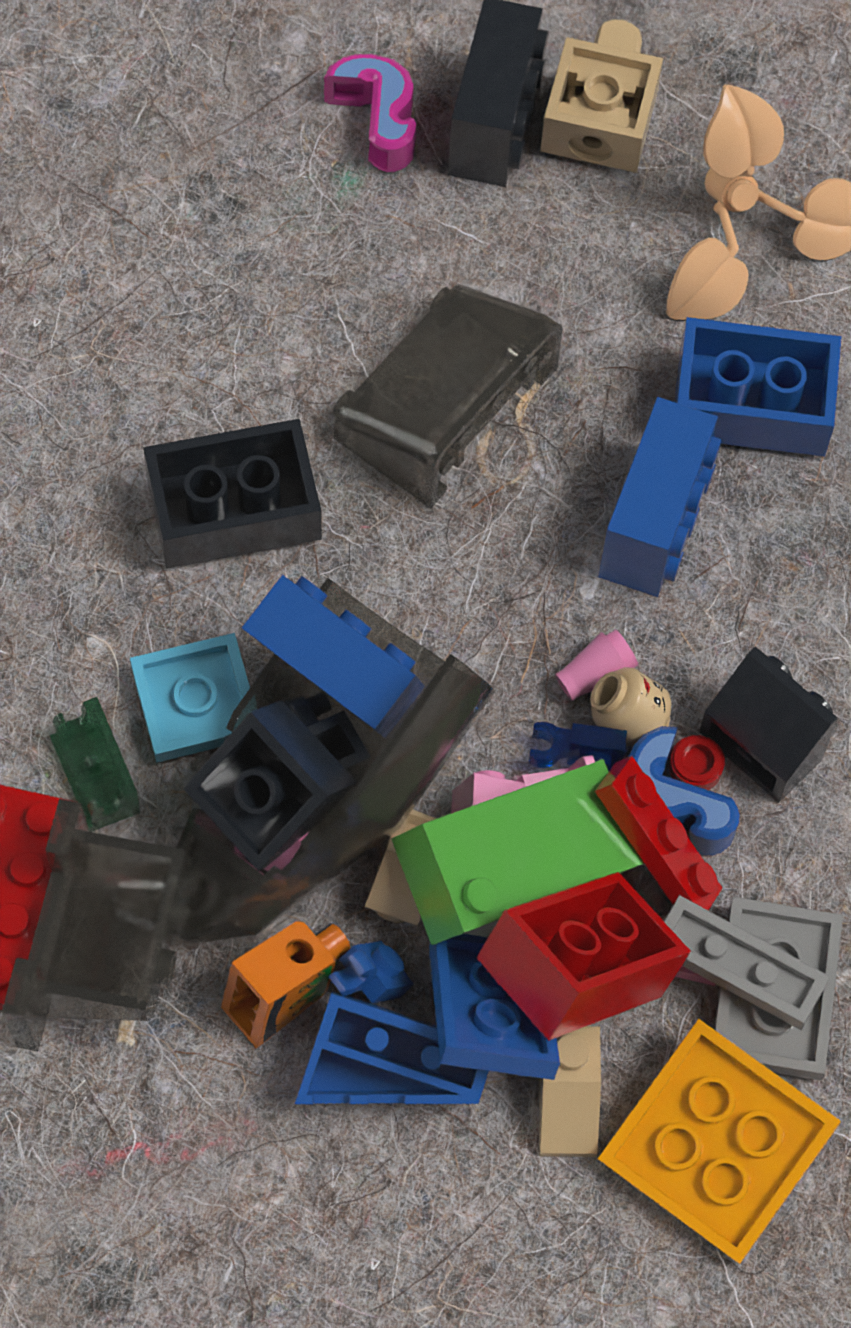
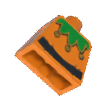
[221,921,350,1049]

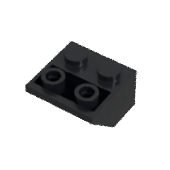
[699,646,838,803]

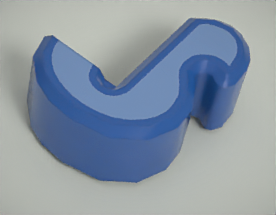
[629,726,740,856]

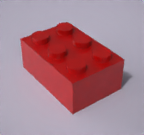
[476,872,691,1041]

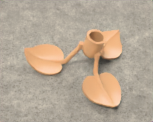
[666,84,851,320]

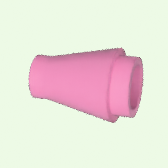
[555,629,638,701]

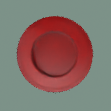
[669,735,725,790]

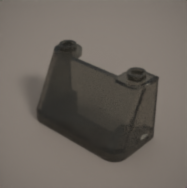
[332,284,563,509]

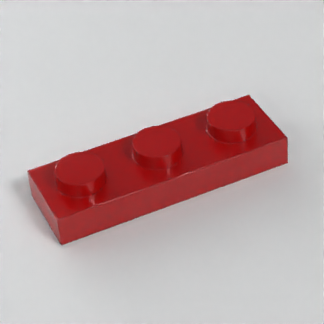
[595,756,723,911]

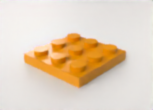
[598,1019,841,1264]

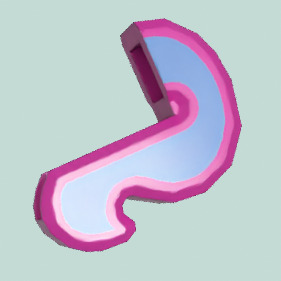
[324,54,416,172]

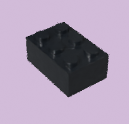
[448,0,549,187]
[143,418,322,569]

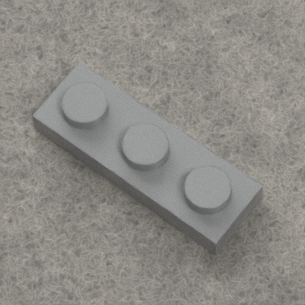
[664,895,830,1030]

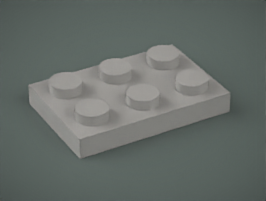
[714,897,843,1081]

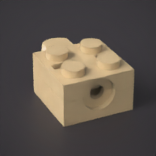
[540,20,663,173]

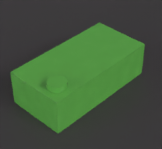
[391,759,644,945]

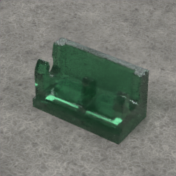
[50,697,140,833]

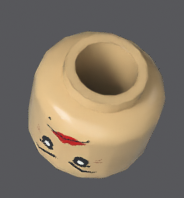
[590,667,672,747]

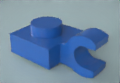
[329,941,414,1004]

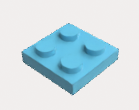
[130,633,256,763]

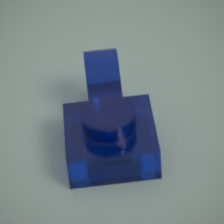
[528,722,627,772]

